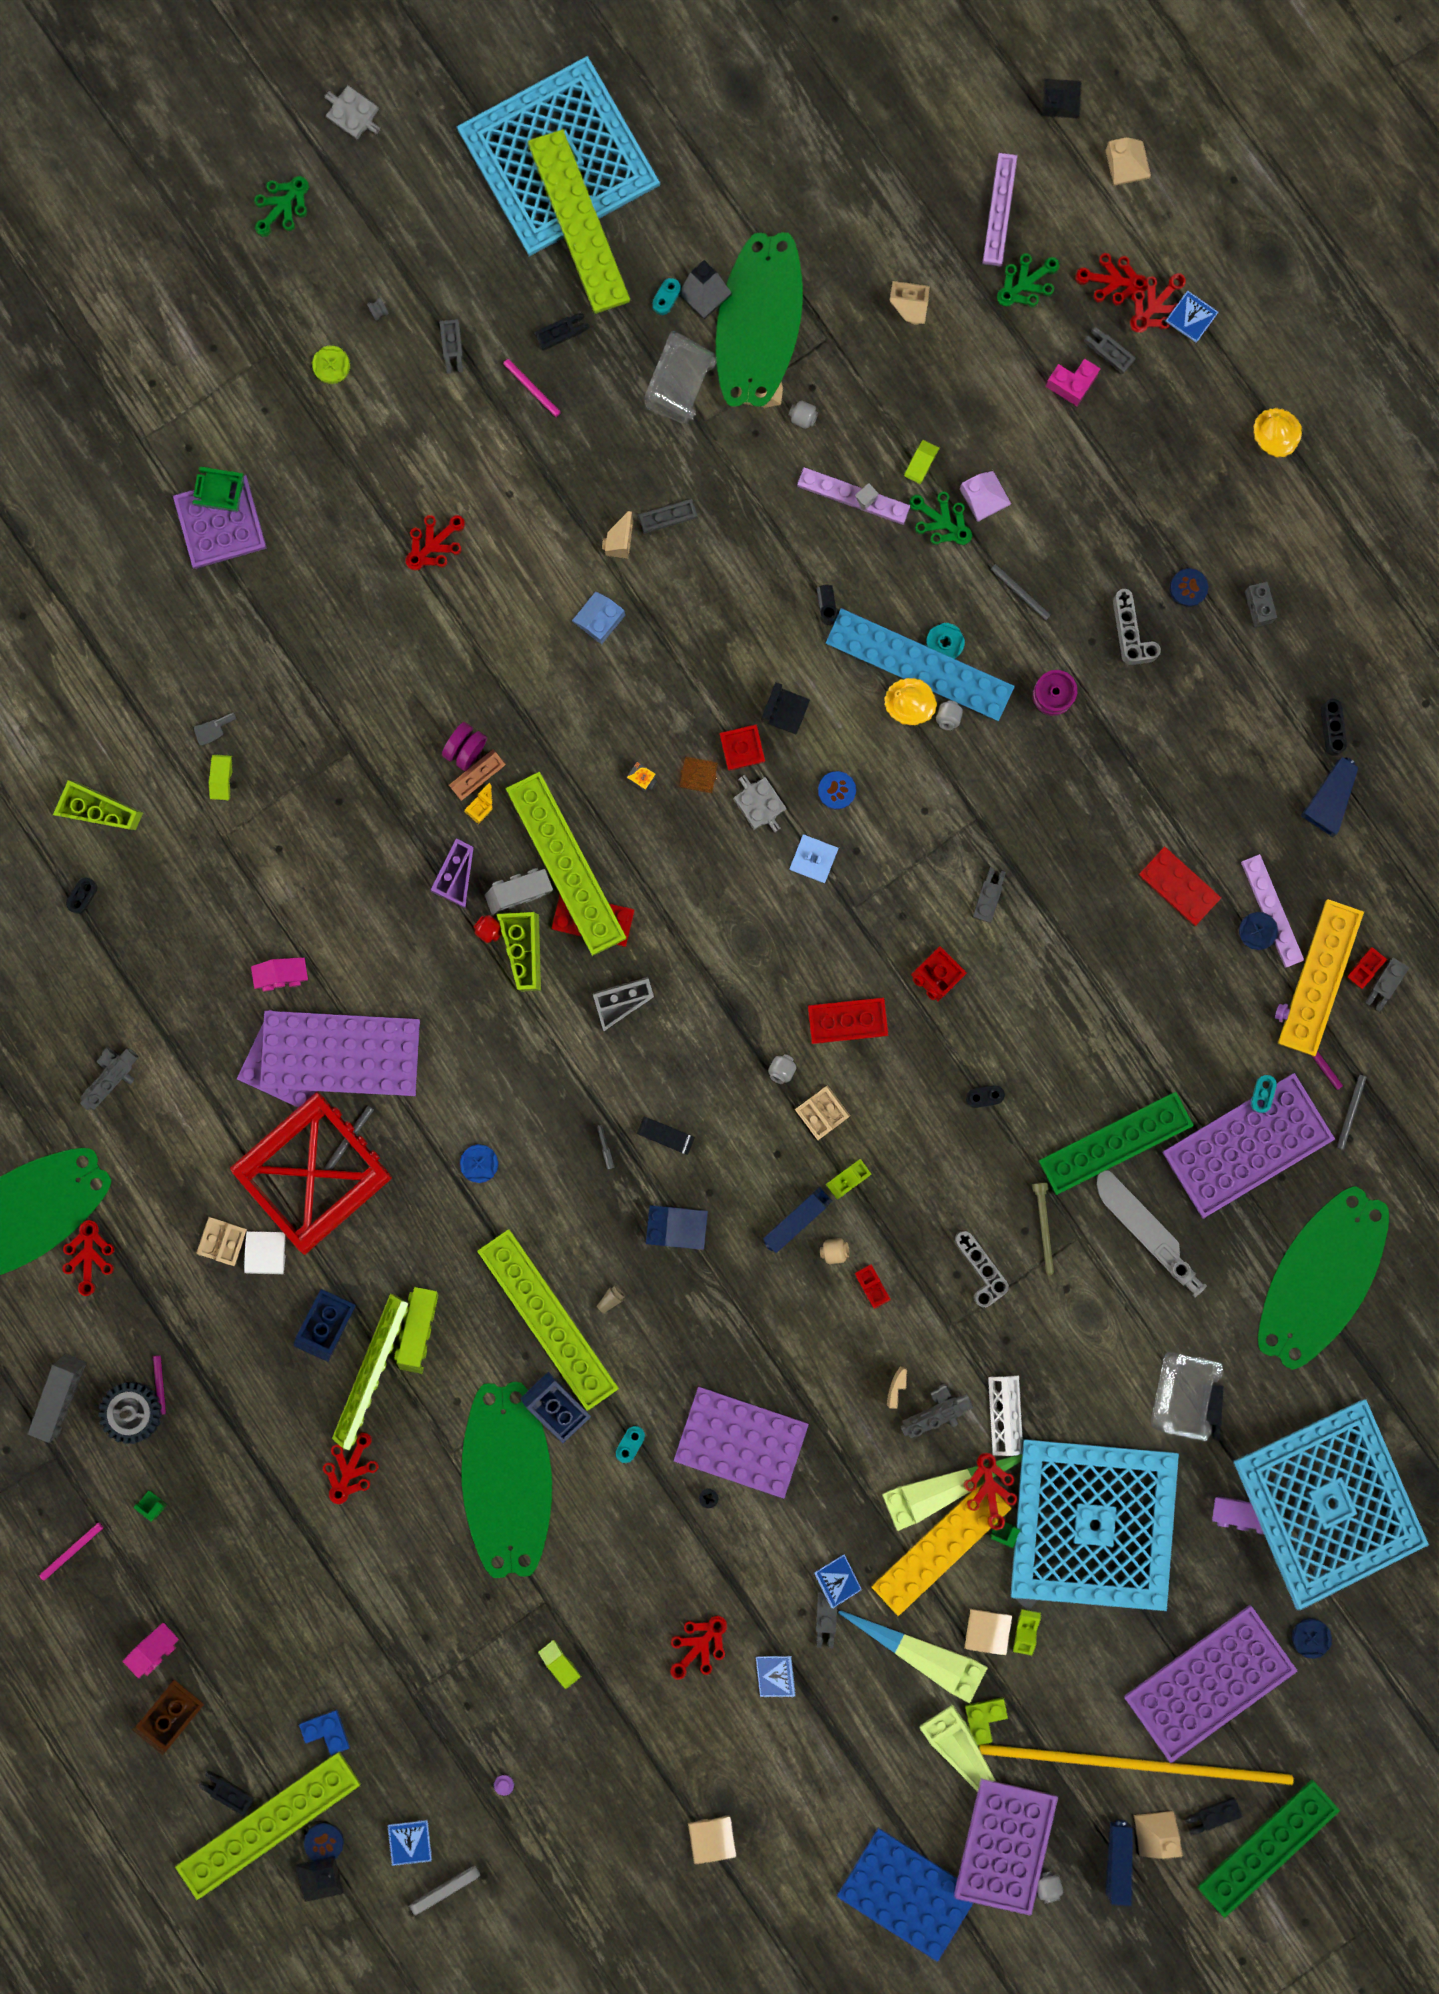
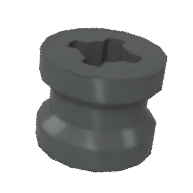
[367,297,389,321]

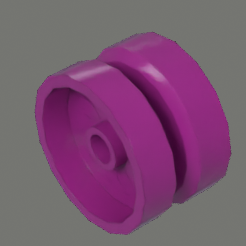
[1033,670,1078,716]
[441,722,487,772]

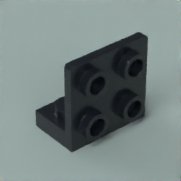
[761,682,810,735]

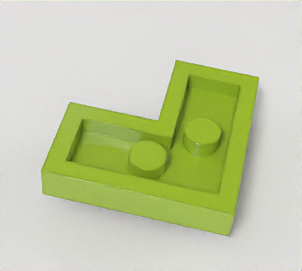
[965,1698,1008,1745]

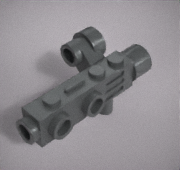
[80,1047,139,1110]
[901,1383,973,1438]

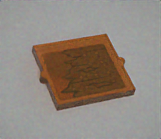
[679,757,718,794]

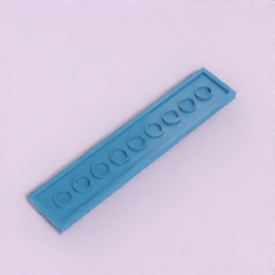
[826,608,1015,721]

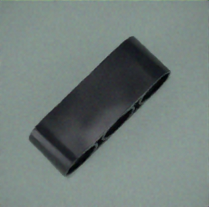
[1321,698,1347,756]
[636,1116,695,1155]

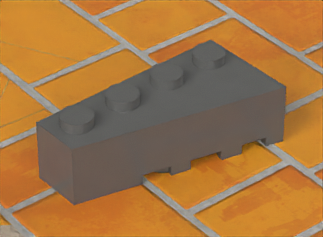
[28,1354,87,1443]

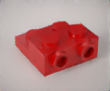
[911,946,967,1002]

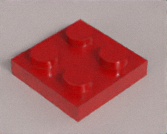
[720,725,765,771]

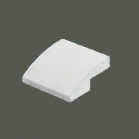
[244,1232,286,1274]

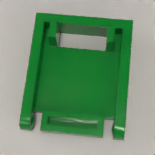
[192,467,245,512]

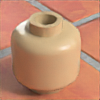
[820,1238,850,1264]

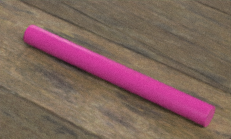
[503,359,561,417]
[39,1522,103,1581]

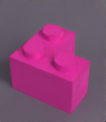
[1046,359,1100,406]
[251,958,308,992]
[123,1623,179,1679]

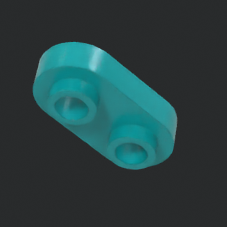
[653,278,681,315]
[1251,1075,1277,1113]
[616,1426,645,1463]

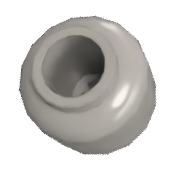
[789,401,818,429]
[936,700,963,730]
[768,1054,796,1084]
[1037,1872,1063,1903]

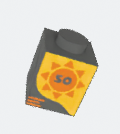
[626,762,657,793]

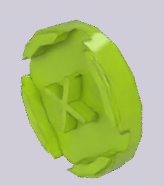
[312,346,350,384]

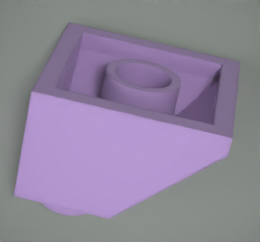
[960,471,1011,522]

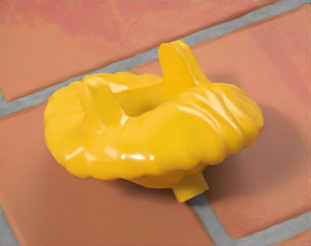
[1253,408,1302,457]
[884,678,937,725]

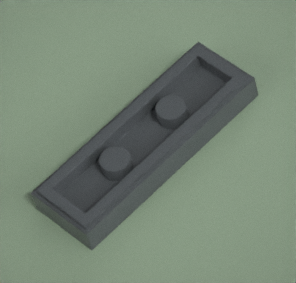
[638,499,698,534]

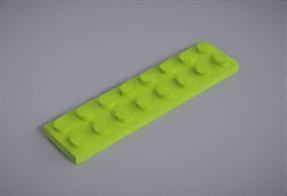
[332,1294,409,1450]

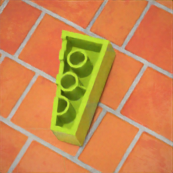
[53,780,143,830]
[497,912,541,992]
[394,1287,438,1374]

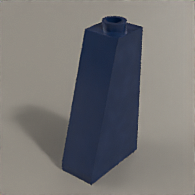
[1301,757,1358,837]
[763,1187,832,1253]
[1106,1819,1133,1906]

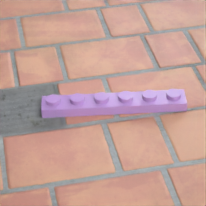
[983,153,1017,266]
[797,468,910,525]
[1241,855,1304,968]

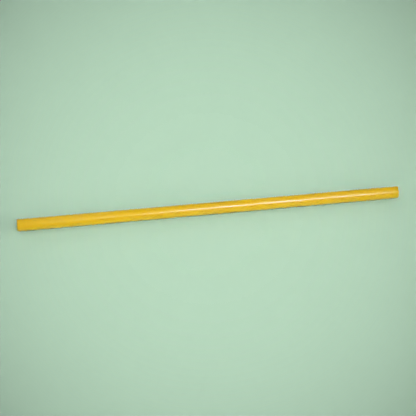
[979,1744,1293,1785]

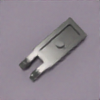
[440,319,463,374]
[1084,327,1136,374]
[972,867,1006,923]
[1365,957,1409,1012]
[816,1591,837,1649]

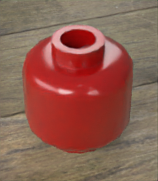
[473,915,502,943]

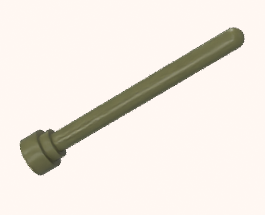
[1032,1182,1054,1275]

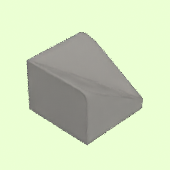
[856,483,878,510]

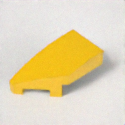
[465,783,492,824]

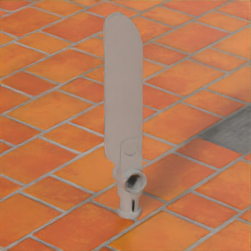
[1097,1171,1207,1298]

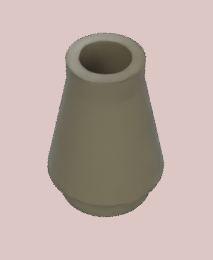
[597,1285,625,1314]

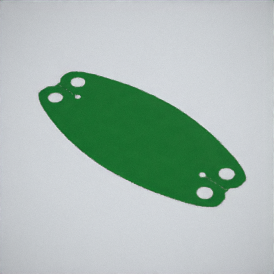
[716,232,803,407]
[0,1148,112,1275]
[1258,1186,1389,1369]
[462,1382,552,1578]

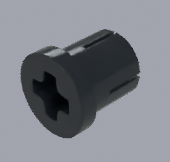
[699,1488,718,1509]

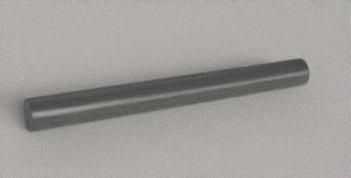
[990,564,1051,620]
[1336,1075,1367,1150]
[323,1106,374,1170]

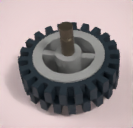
[98,1382,162,1444]

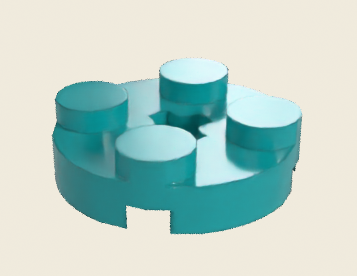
[926,623,965,659]

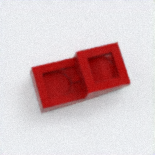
[1347,947,1387,989]
[854,1264,891,1309]

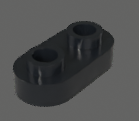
[66,878,97,914]
[966,1085,1005,1108]

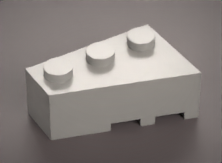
[484,868,553,916]
[593,977,654,1031]

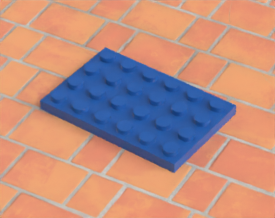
[837,1827,974,1962]

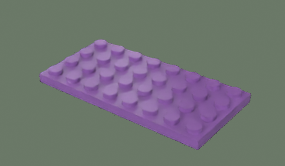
[260,1011,420,1096]
[1162,1073,1335,1218]
[1123,1605,1297,1763]

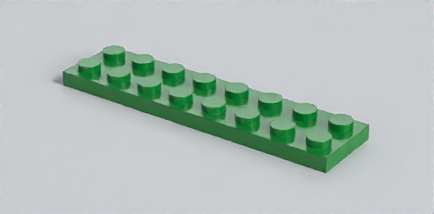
[1038,1092,1194,1195]
[1197,1779,1340,1918]

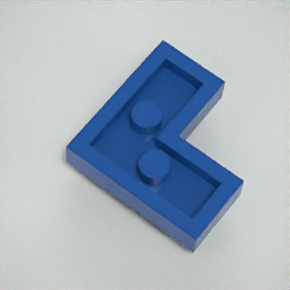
[299,1710,350,1755]

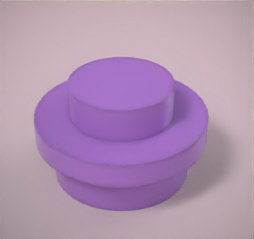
[1275,1003,1290,1022]
[494,1775,514,1796]

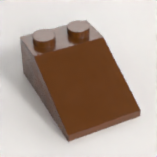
[132,1680,204,1755]

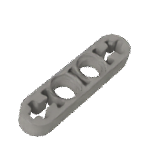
[409,1866,480,1915]

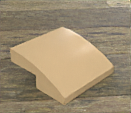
[795,1085,850,1140]
[196,1217,247,1266]
[887,1367,907,1408]
[965,1609,1012,1655]
[688,1816,736,1864]

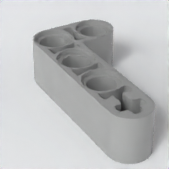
[1113,589,1161,665]
[954,1231,1008,1307]

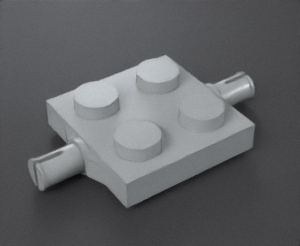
[325,86,380,139]
[733,775,786,833]

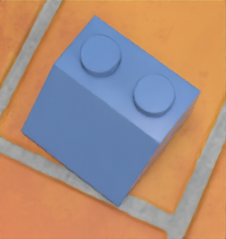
[572,592,625,644]

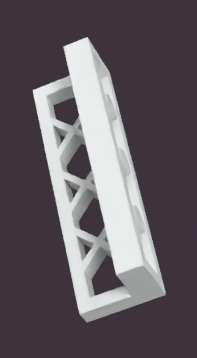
[988,1376,1023,1456]

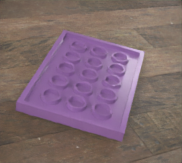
[674,1386,809,1499]
[954,1778,1058,1915]

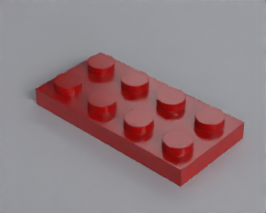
[1138,846,1221,926]
[552,895,635,947]
[808,998,888,1044]

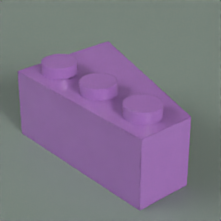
[430,839,473,908]
[1212,1497,1279,1534]

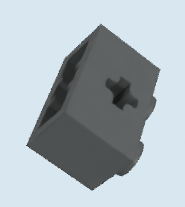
[1245,581,1277,628]

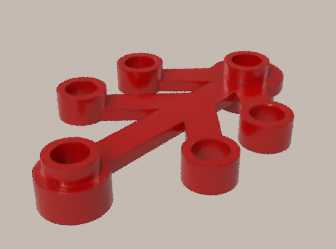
[1075,253,1149,305]
[1130,273,1186,333]
[406,515,465,570]
[62,1220,115,1296]
[323,1432,379,1504]
[964,1453,1017,1530]
[671,1616,727,1680]

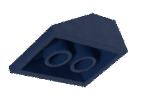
[646,1205,708,1250]
[293,1289,356,1362]
[520,1372,591,1443]

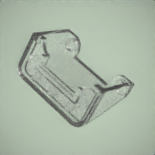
[644,331,717,425]
[1151,1352,1223,1441]

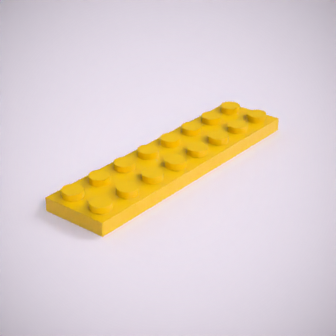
[1278,899,1364,1056]
[871,1483,1012,1616]

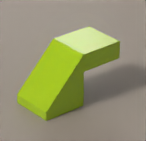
[904,440,940,484]
[209,755,233,800]
[826,1159,871,1200]
[1013,1610,1041,1655]
[538,1640,581,1689]

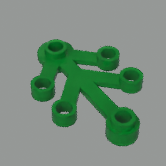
[254,176,309,237]
[997,253,1059,307]
[909,492,972,545]

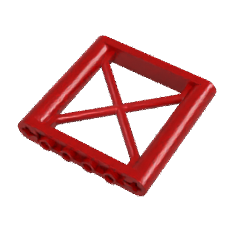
[230,1091,392,1255]

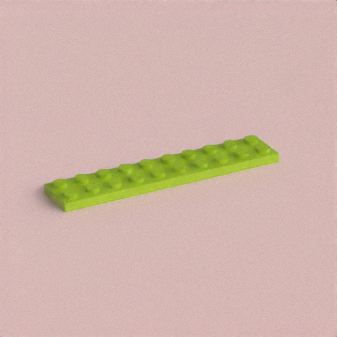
[528,129,630,314]
[506,772,626,956]
[477,1229,619,1411]
[175,1752,361,1900]

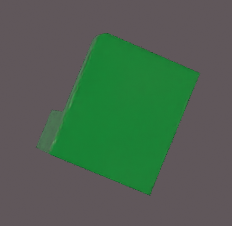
[133,1491,167,1522]
[990,1522,1020,1548]

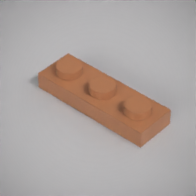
[449,750,505,801]

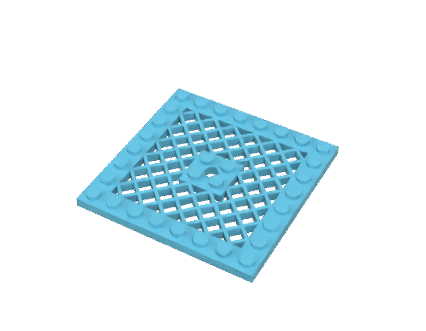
[457,56,660,256]
[1234,1399,1429,1610]
[1011,1439,1179,1611]

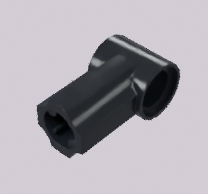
[816,584,837,625]

